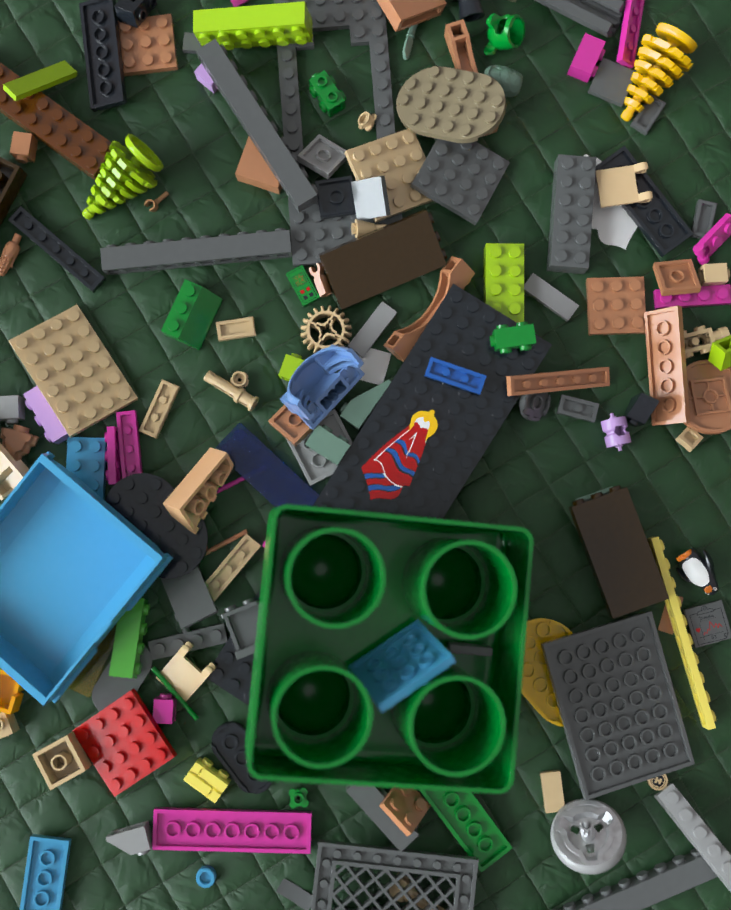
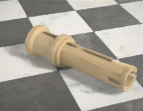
[203,370,259,412]

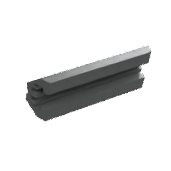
[534,0,625,38]

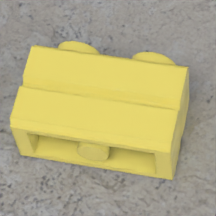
[183,757,231,803]

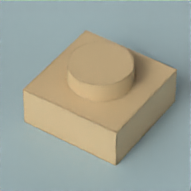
[675,427,704,452]

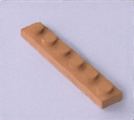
[506,367,610,396]

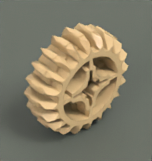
[301,306,352,353]

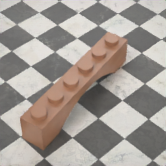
[444,19,498,136]
[383,256,475,362]

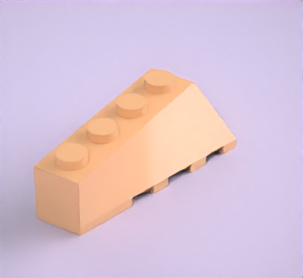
[163,447,234,534]

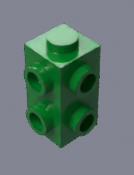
[309,70,346,118]
[490,321,536,354]

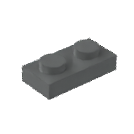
[556,394,599,423]

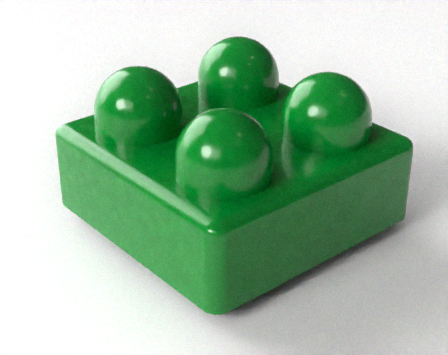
[245,504,534,794]

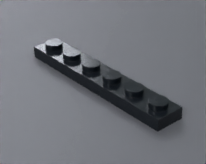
[8,206,106,293]

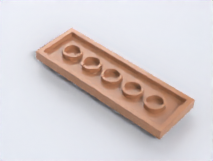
[644,306,690,426]

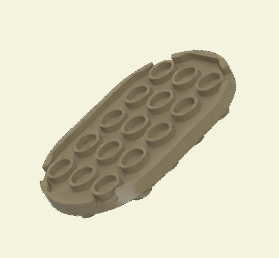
[396,66,506,143]

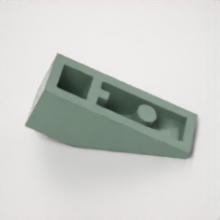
[339,380,391,430]

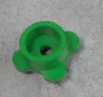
[288,787,309,809]

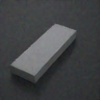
[524,273,579,322]
[348,301,397,358]

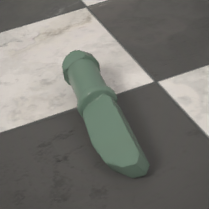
[402,24,418,60]

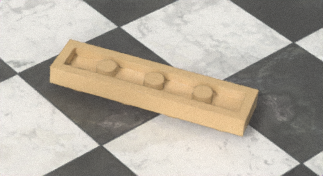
[206,533,261,602]

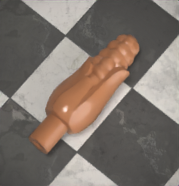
[0,233,22,276]

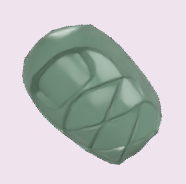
[484,65,523,97]

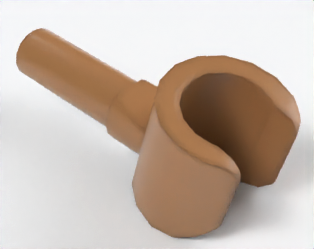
[144,191,169,212]

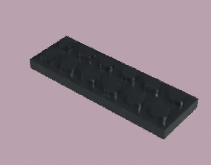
[79,0,127,112]
[595,145,694,257]

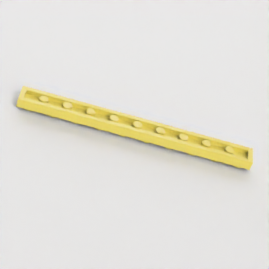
[647,536,716,730]

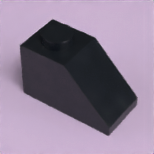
[623,392,659,427]

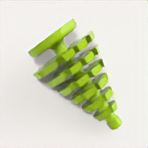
[82,134,164,220]

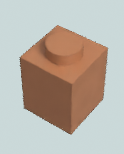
[10,131,38,163]

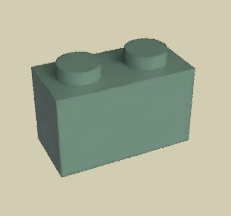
[305,424,350,466]

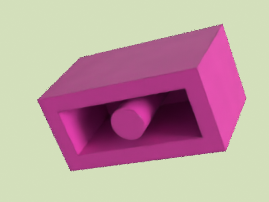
[567,33,606,83]

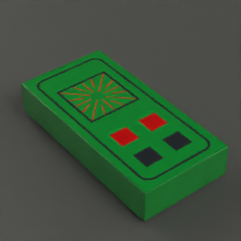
[286,265,320,307]

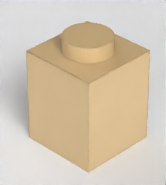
[698,263,730,286]

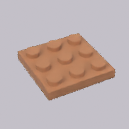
[118,14,178,77]
[586,276,646,335]

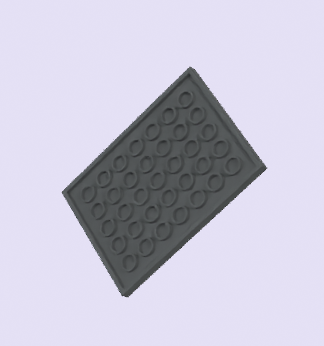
[540,611,695,800]

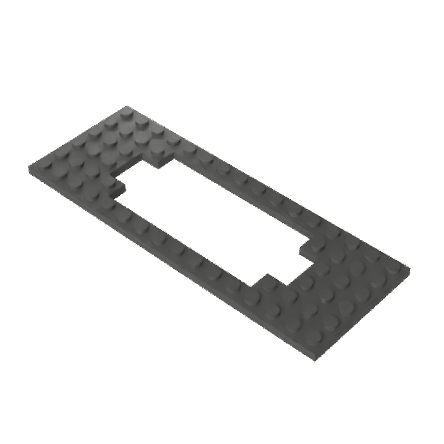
[274,0,402,267]

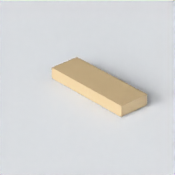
[139,379,181,439]

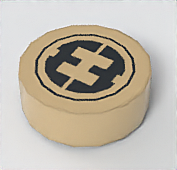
[647,774,668,791]

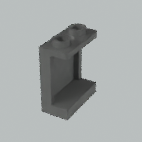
[221,597,260,660]

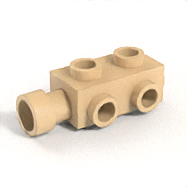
[684,325,730,359]

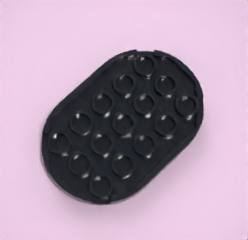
[105,473,209,579]

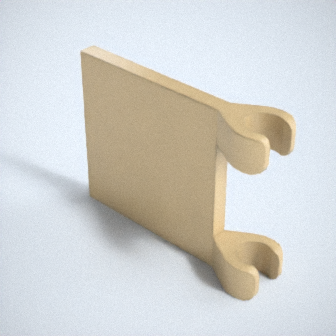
[595,162,653,208]
[156,641,216,702]

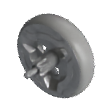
[550,798,627,875]

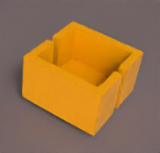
[0,668,25,715]

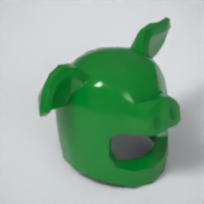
[484,13,525,55]

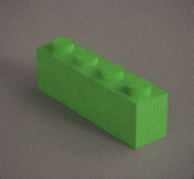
[109,598,150,679]

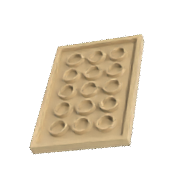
[8,305,138,438]

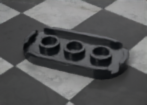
[211,722,272,794]

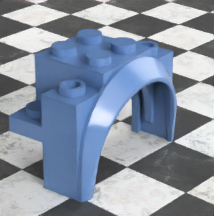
[280,344,365,429]

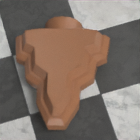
[0,424,39,461]

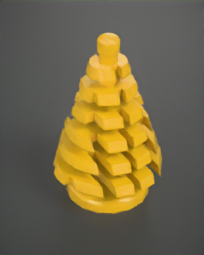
[621,23,698,122]

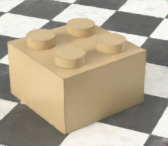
[32,732,92,790]

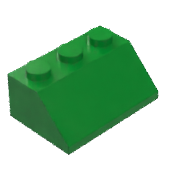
[161,279,223,350]

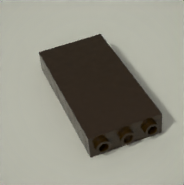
[318,210,447,309]
[568,485,669,619]

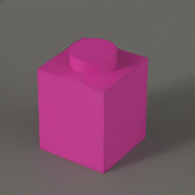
[153,693,177,724]

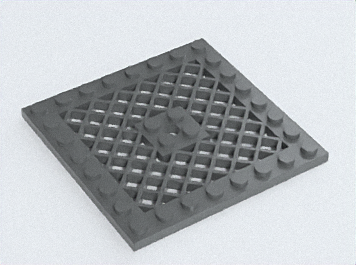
[311,839,479,910]

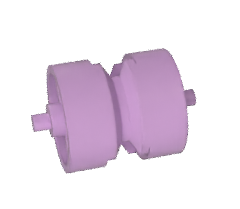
[601,413,631,451]

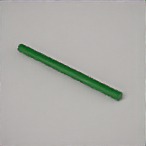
[151,666,199,721]

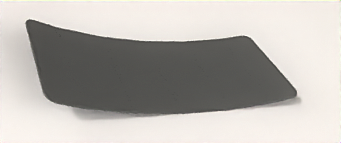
[276,878,312,910]

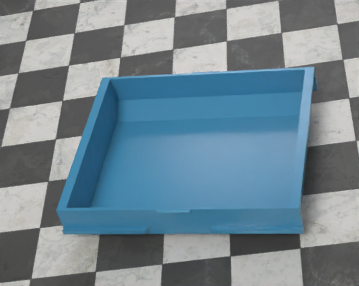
[0,451,173,706]

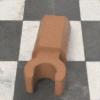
[309,263,332,298]

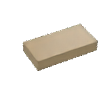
[216,316,256,342]
[540,770,565,813]

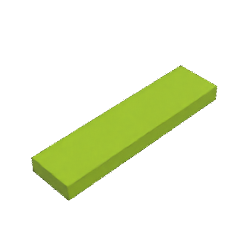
[3,60,77,101]

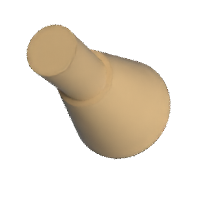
[351,219,387,238]

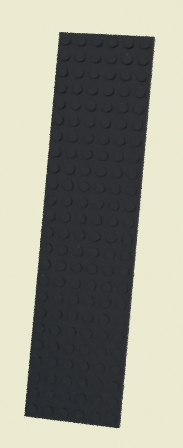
[207,284,552,706]

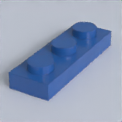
[424,357,487,395]

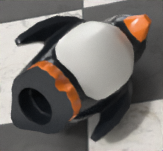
[676,547,719,595]

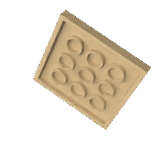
[344,128,433,223]

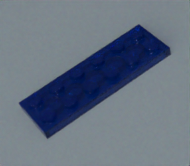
[215,422,319,507]

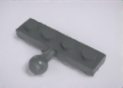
[148,613,228,660]

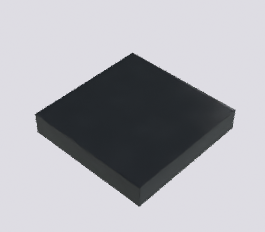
[315,175,356,219]

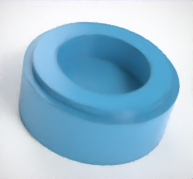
[196,865,217,888]

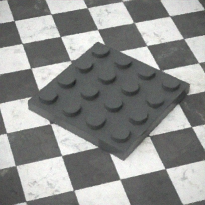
[410,139,510,225]

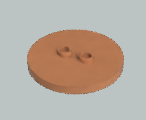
[683,359,731,435]

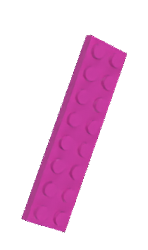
[152,807,312,854]

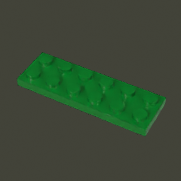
[419,789,513,872]

